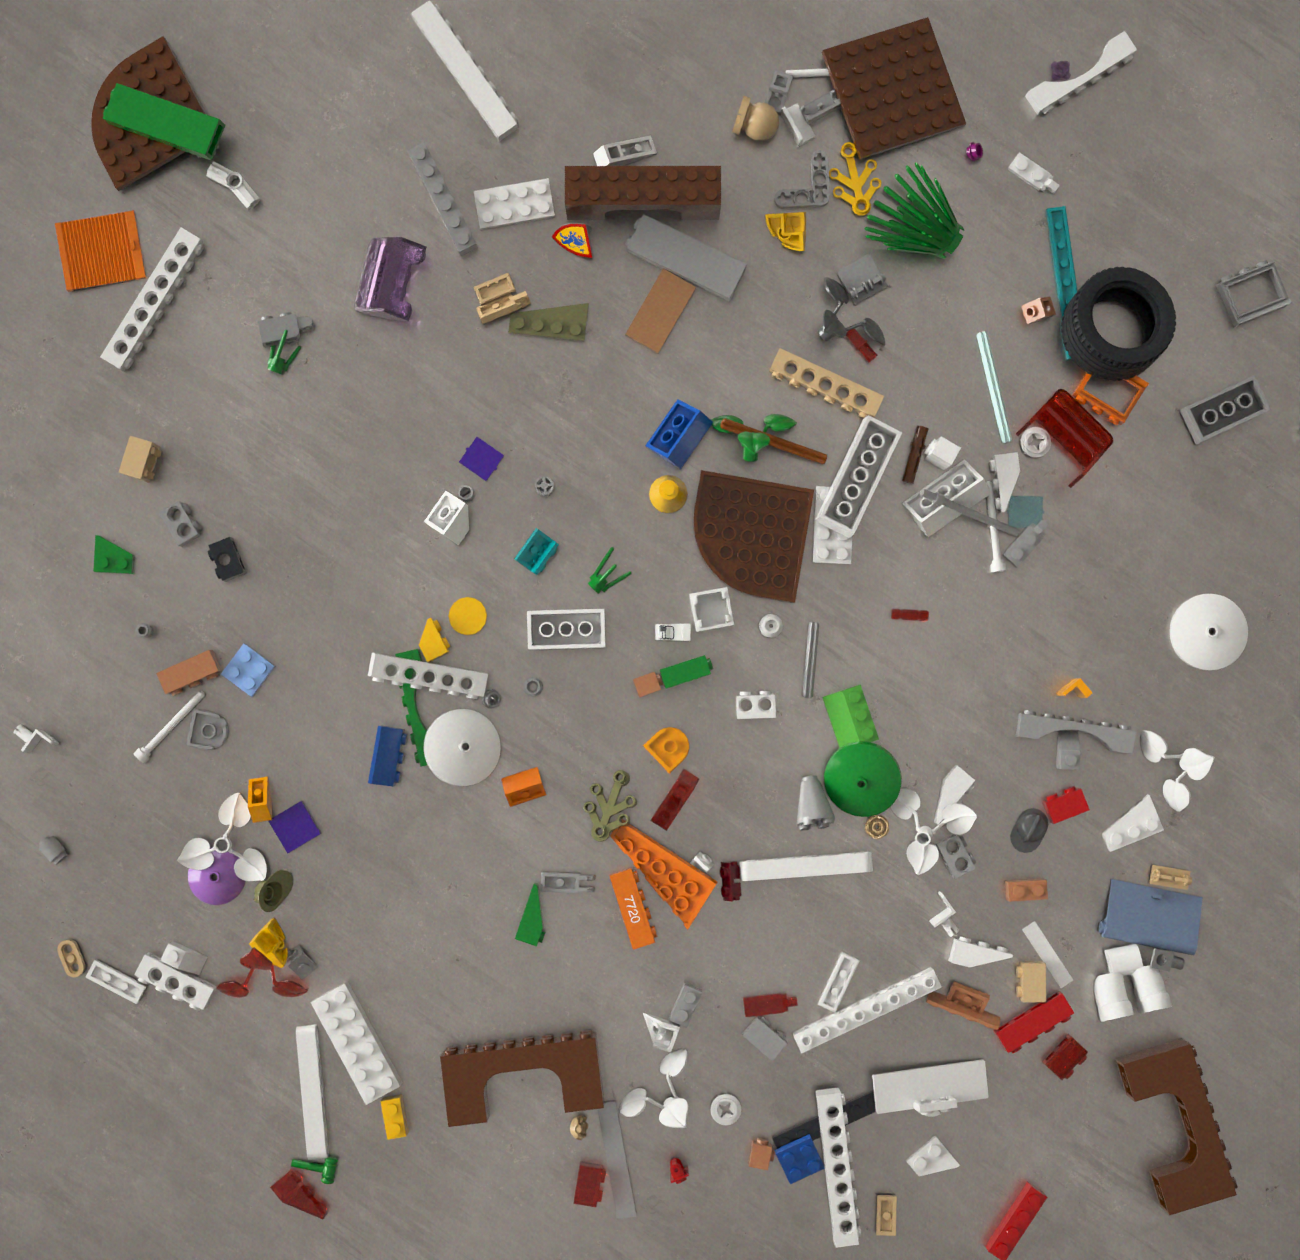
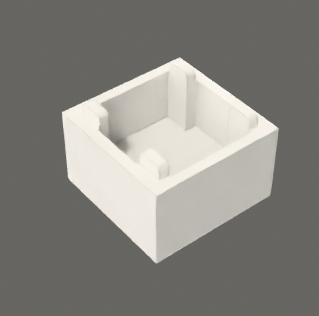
[689,587,734,633]

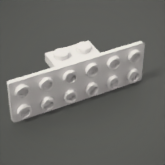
[872,1059,989,1115]

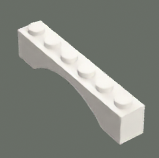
[1025,31,1137,115]

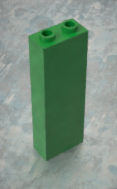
[103,83,226,161]

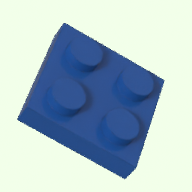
[774,1134,825,1184]

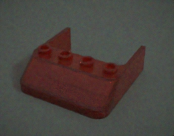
[1016,389,1113,488]

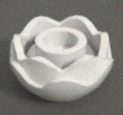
[759,614,783,638]

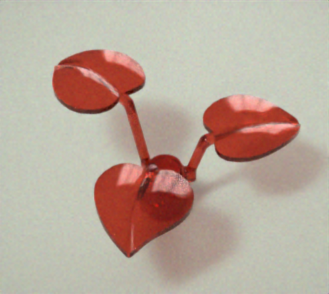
[216,947,308,998]

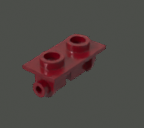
[720,861,742,902]

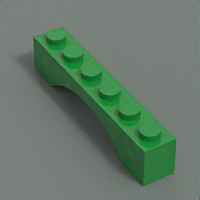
[395,649,428,767]

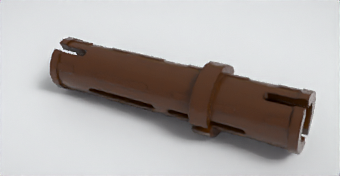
[902,425,929,484]

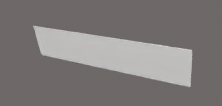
[1022,921,1073,988]

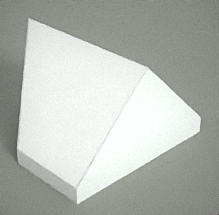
[643,1013,680,1052]

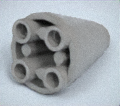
[797,776,835,831]

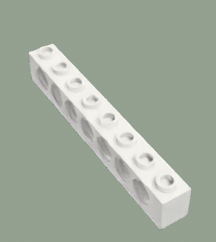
[100,227,204,371]
[792,967,942,1053]
[816,1088,861,1248]

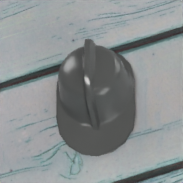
[1011,808,1049,853]

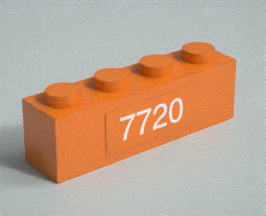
[610,868,658,950]

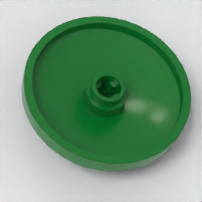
[824,741,902,817]

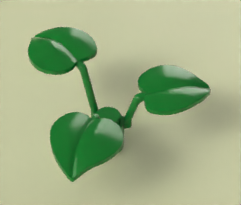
[711,414,797,462]

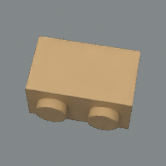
[1016,961,1046,1002]

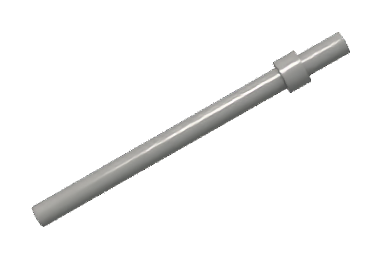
[920,489,1020,537]

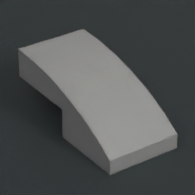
[765,70,793,116]

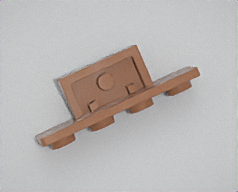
[926,981,1000,1030]

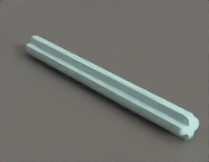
[977,331,1012,443]

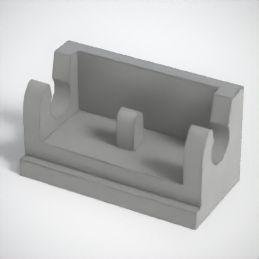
[800,90,841,125]

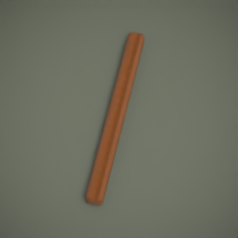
[720,418,827,464]

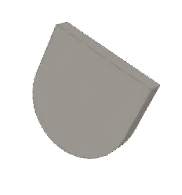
[186,708,229,750]

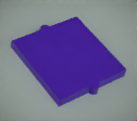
[459,437,504,481]

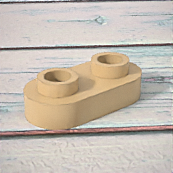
[57,939,86,977]

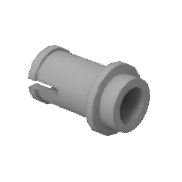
[136,623,154,638]

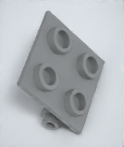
[836,253,888,305]

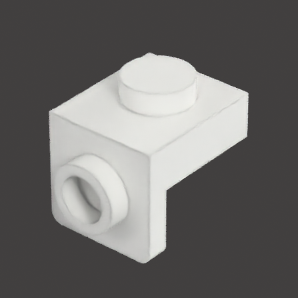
[690,852,714,874]

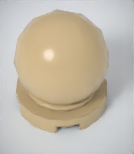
[732,96,779,141]

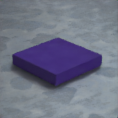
[268,801,322,854]

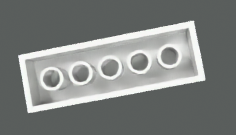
[815,415,902,538]
[311,981,403,1105]

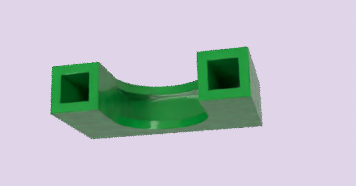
[660,655,713,689]

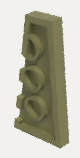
[508,303,589,342]

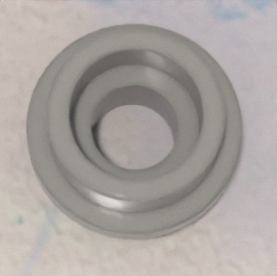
[523,677,543,696]
[482,689,501,708]

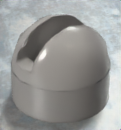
[458,485,474,502]

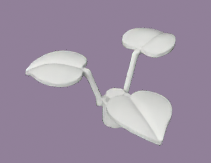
[1141,730,1215,812]
[891,788,977,875]
[177,793,267,881]
[619,1049,689,1128]

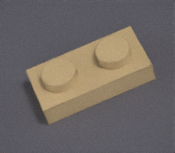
[876,1195,897,1236]

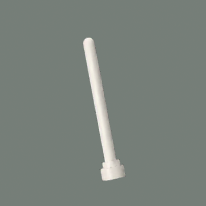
[986,481,1007,573]
[133,691,205,764]

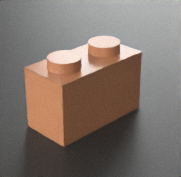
[1004,878,1048,902]

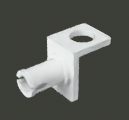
[14,724,59,753]
[929,891,959,937]

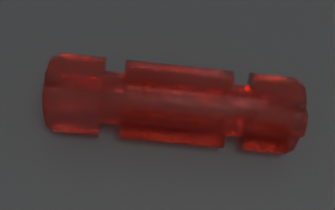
[891,609,929,621]

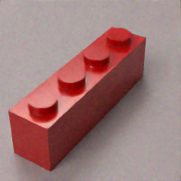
[993,991,1074,1053]
[985,1182,1048,1260]

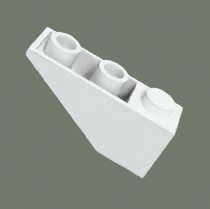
[990,452,1020,514]
[934,765,975,825]
[948,936,1013,967]

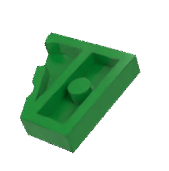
[93,535,134,574]

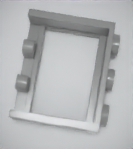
[1216,260,1292,327]

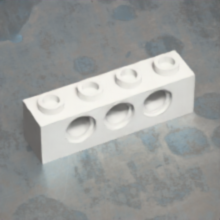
[134,952,217,1011]

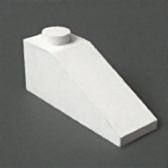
[593,135,657,166]

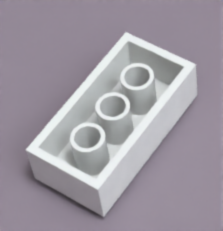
[527,609,606,650]

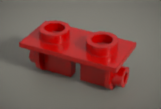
[670,1158,689,1184]

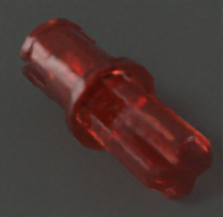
[846,328,878,363]

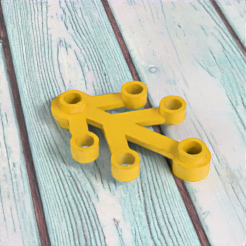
[829,142,881,216]

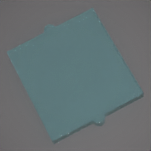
[1007,496,1044,528]

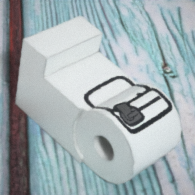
[655,624,691,642]

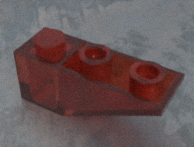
[650,769,700,831]
[270,1169,328,1219]

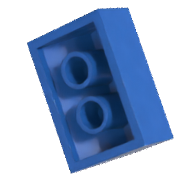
[645,399,713,469]
[368,725,407,787]

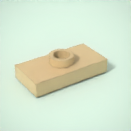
[474,273,516,305]

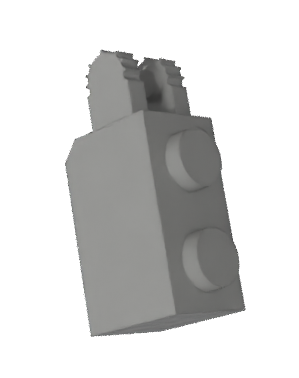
[258,312,313,348]

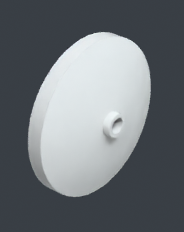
[1170,594,1248,670]
[424,709,501,786]

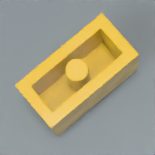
[380,1094,409,1140]

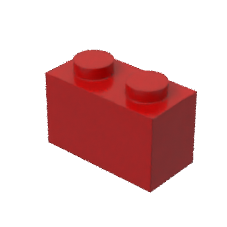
[1042,786,1090,824]

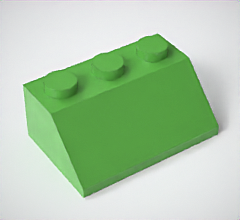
[822,685,879,748]

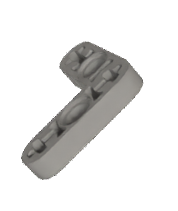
[774,150,830,208]

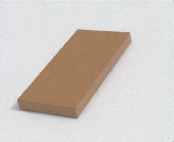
[625,268,696,354]

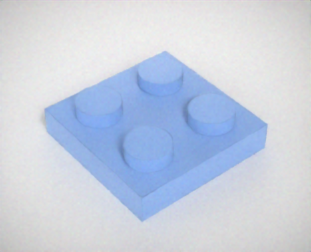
[221,643,275,697]

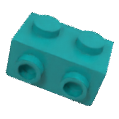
[514,528,559,575]

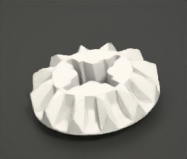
[1020,427,1051,458]
[710,1094,741,1125]

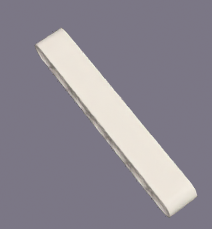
[739,852,873,881]
[296,1025,329,1160]

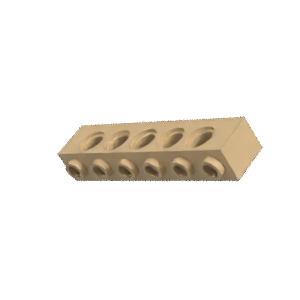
[769,348,884,419]

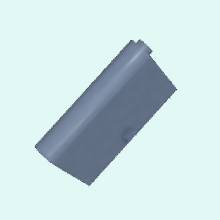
[1099,879,1203,955]

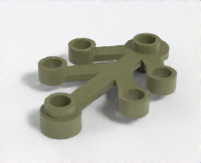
[583,770,637,842]

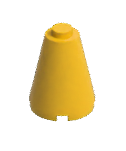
[649,475,688,513]

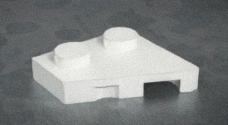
[906,1136,960,1176]

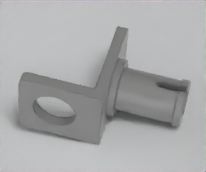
[1150,948,1185,972]

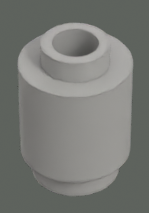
[39,836,68,865]

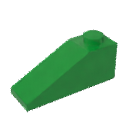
[515,883,546,947]

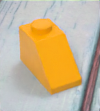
[248,777,272,823]

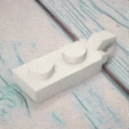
[1008,152,1060,194]

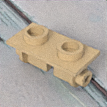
[1149,865,1192,890]

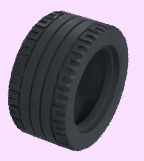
[1061,267,1176,381]

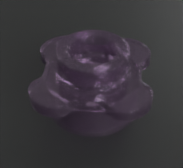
[1051,61,1071,80]

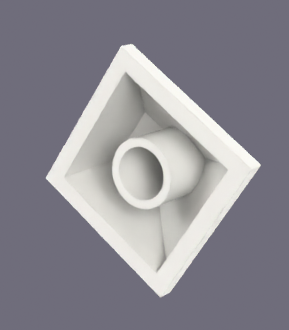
[424,491,469,545]

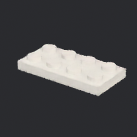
[474,178,555,230]
[812,486,852,565]

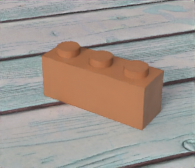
[156,650,222,696]

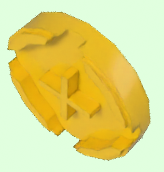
[448,597,487,635]

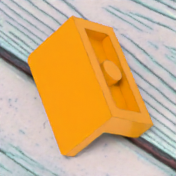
[1056,678,1092,698]

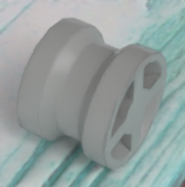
[535,476,555,497]

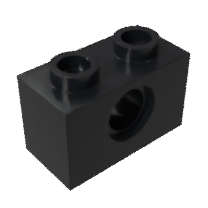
[208,537,247,582]

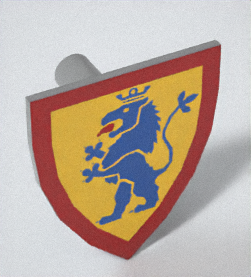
[552,223,593,258]

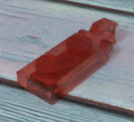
[743,993,798,1017]

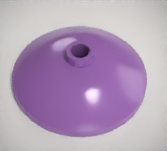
[188,848,245,905]

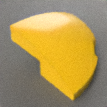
[765,212,806,251]
[249,918,288,968]

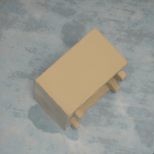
[119,436,162,483]

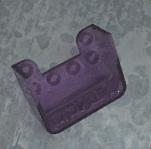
[354,237,427,321]

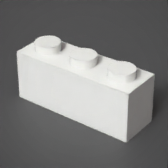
[924,436,961,471]

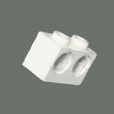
[736,691,776,719]

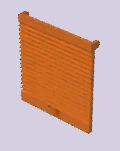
[55,210,146,292]

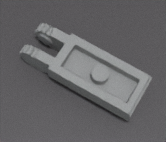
[541,872,595,893]

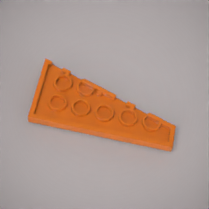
[610,819,718,930]

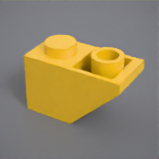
[419,618,451,663]

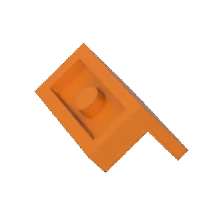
[501,767,546,807]

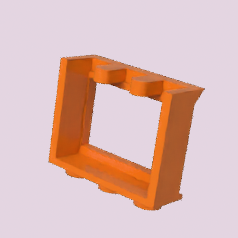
[1072,372,1149,425]

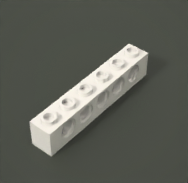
[368,653,488,699]

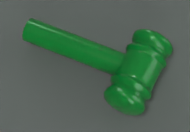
[291,1156,338,1184]

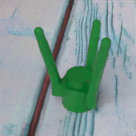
[267,330,301,374]
[588,547,632,594]

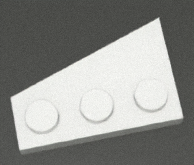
[1102,794,1164,852]

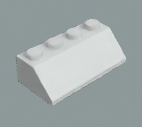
[902,459,991,537]

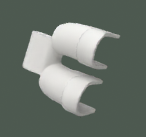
[1094,944,1172,1023]

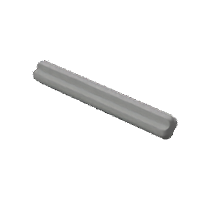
[802,622,819,698]

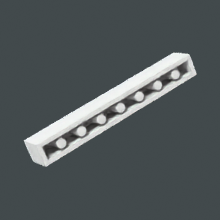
[411,0,518,142]

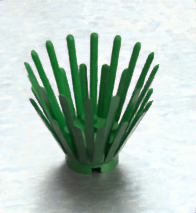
[864,162,964,259]

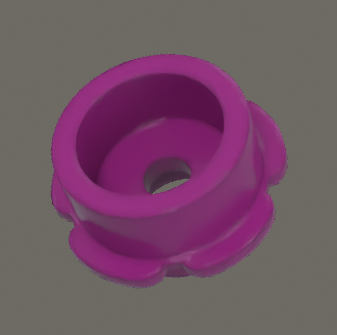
[966,142,983,161]

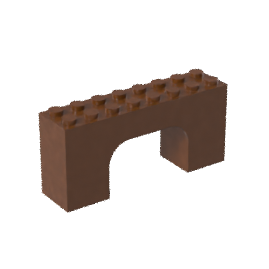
[565,166,721,220]
[440,1030,605,1127]
[1115,1038,1238,1216]

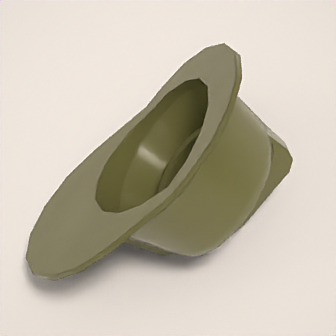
[253,870,293,912]

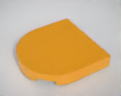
[643,727,689,774]

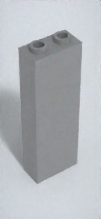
[625,214,747,302]

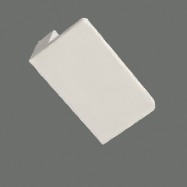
[781,103,816,147]

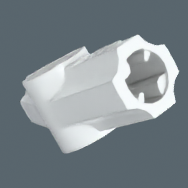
[206,162,261,210]

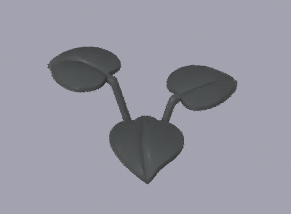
[818,277,886,346]

